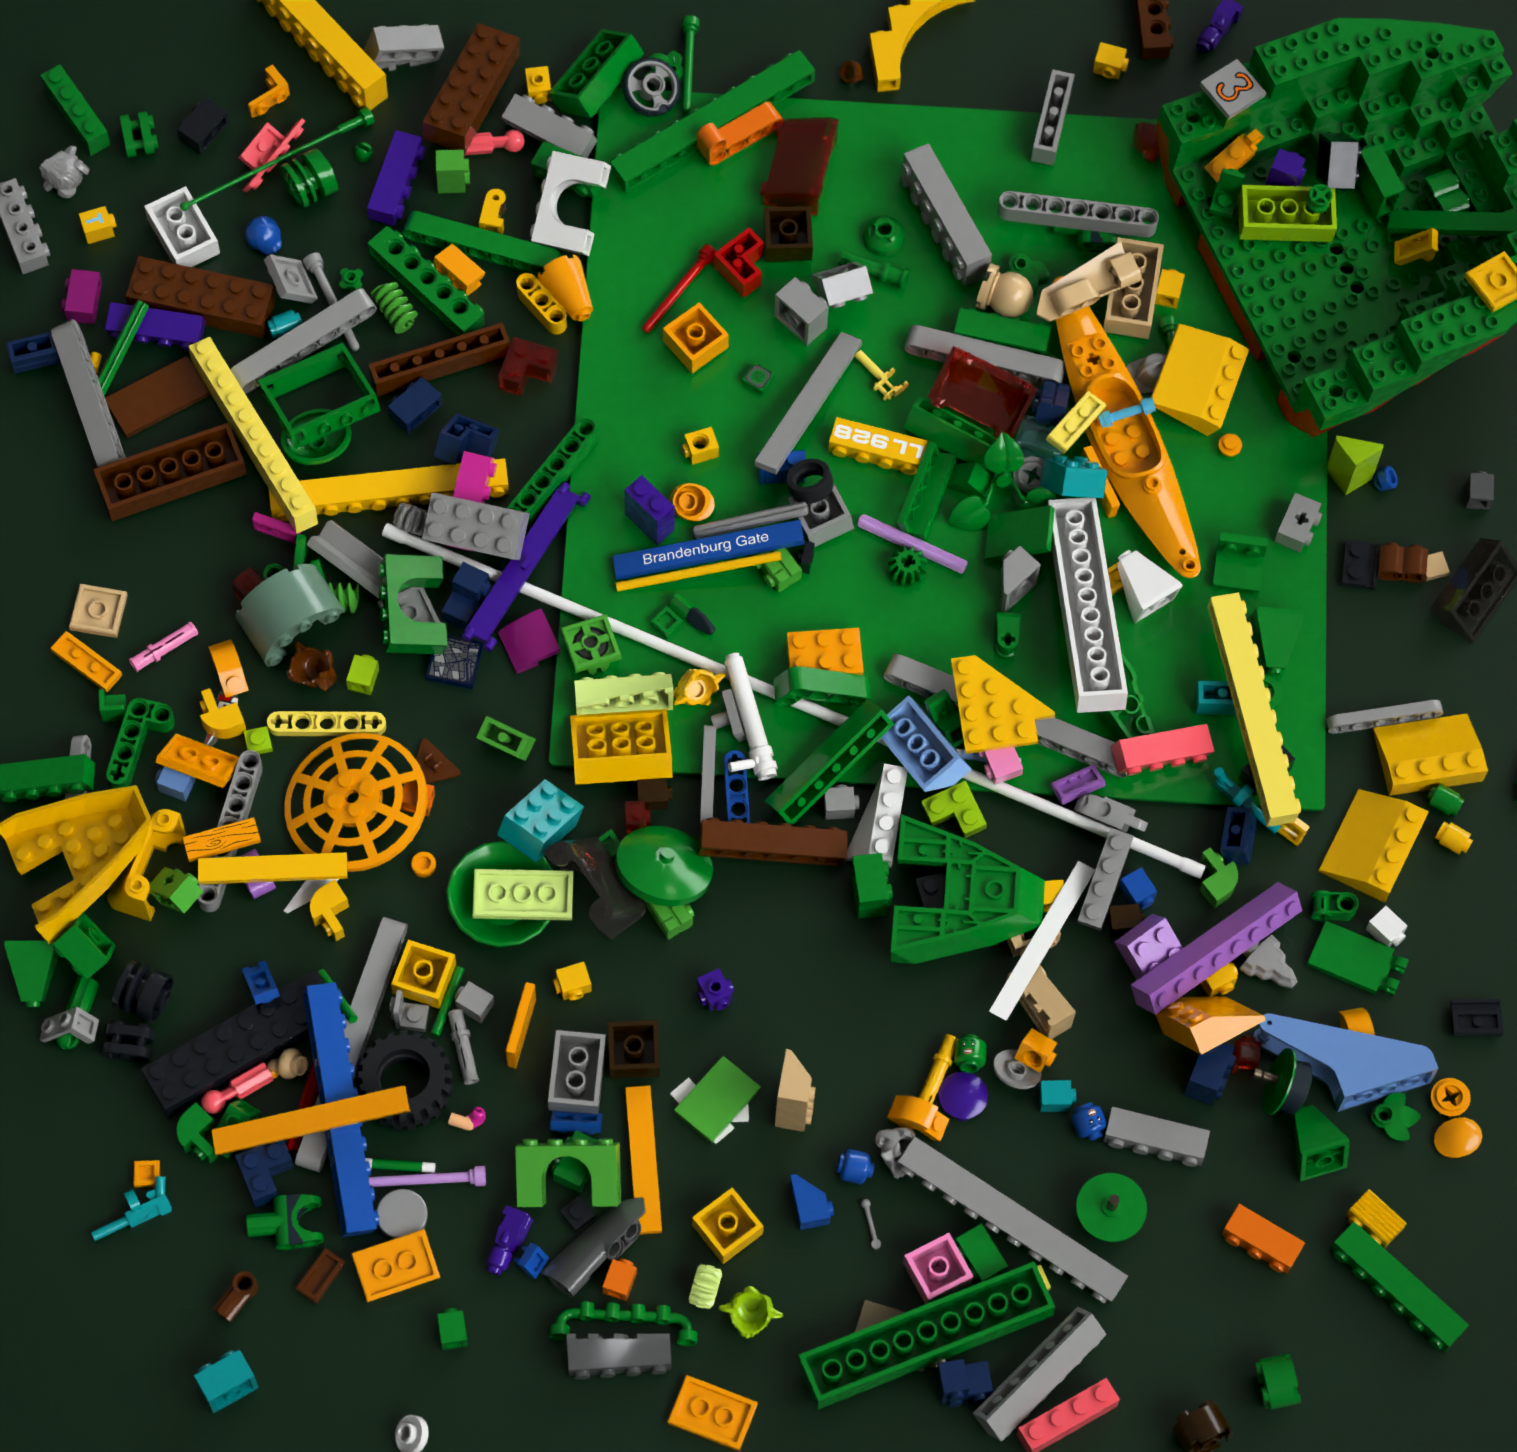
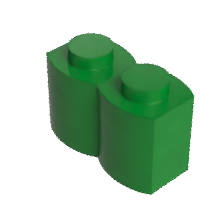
[1421,168,1470,212]

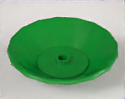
[446,841,553,947]

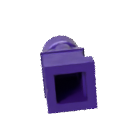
[1196,0,1244,53]
[486,1205,533,1276]

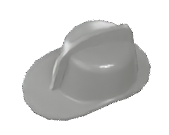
[1126,353,1166,394]

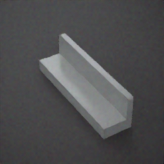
[306,520,383,598]

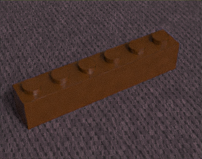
[368,322,511,397]
[698,818,847,867]

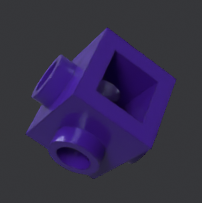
[697,968,734,1011]

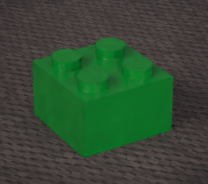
[851,853,893,919]
[53,912,116,980]

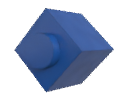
[1119,867,1157,909]

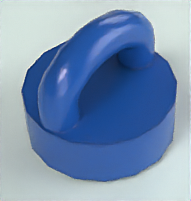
[1373,466,1398,491]

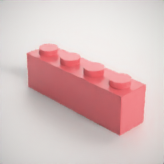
[1111,724,1215,776]
[1016,1378,1120,1452]

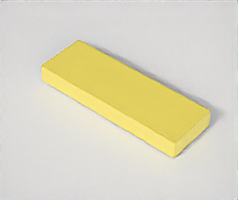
[1046,391,1106,454]

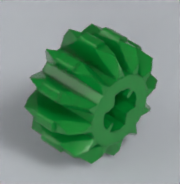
[888,545,928,586]

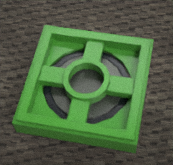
[560,614,622,675]

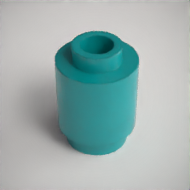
[266,310,302,339]

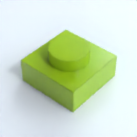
[243,726,273,754]

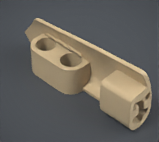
[1036,242,1141,322]

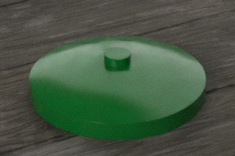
[615,826,713,906]

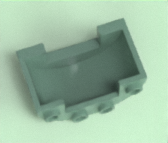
[235,564,345,668]

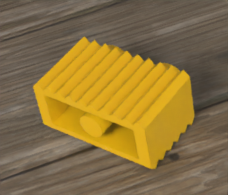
[1347,1189,1407,1249]

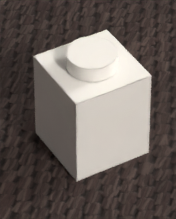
[1366,906,1407,947]

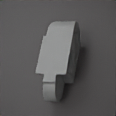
[1073,794,1148,833]

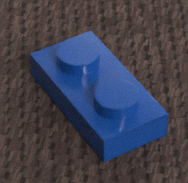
[551,1111,602,1135]

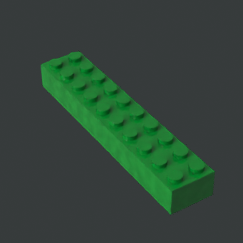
[798,1261,1055,1409]

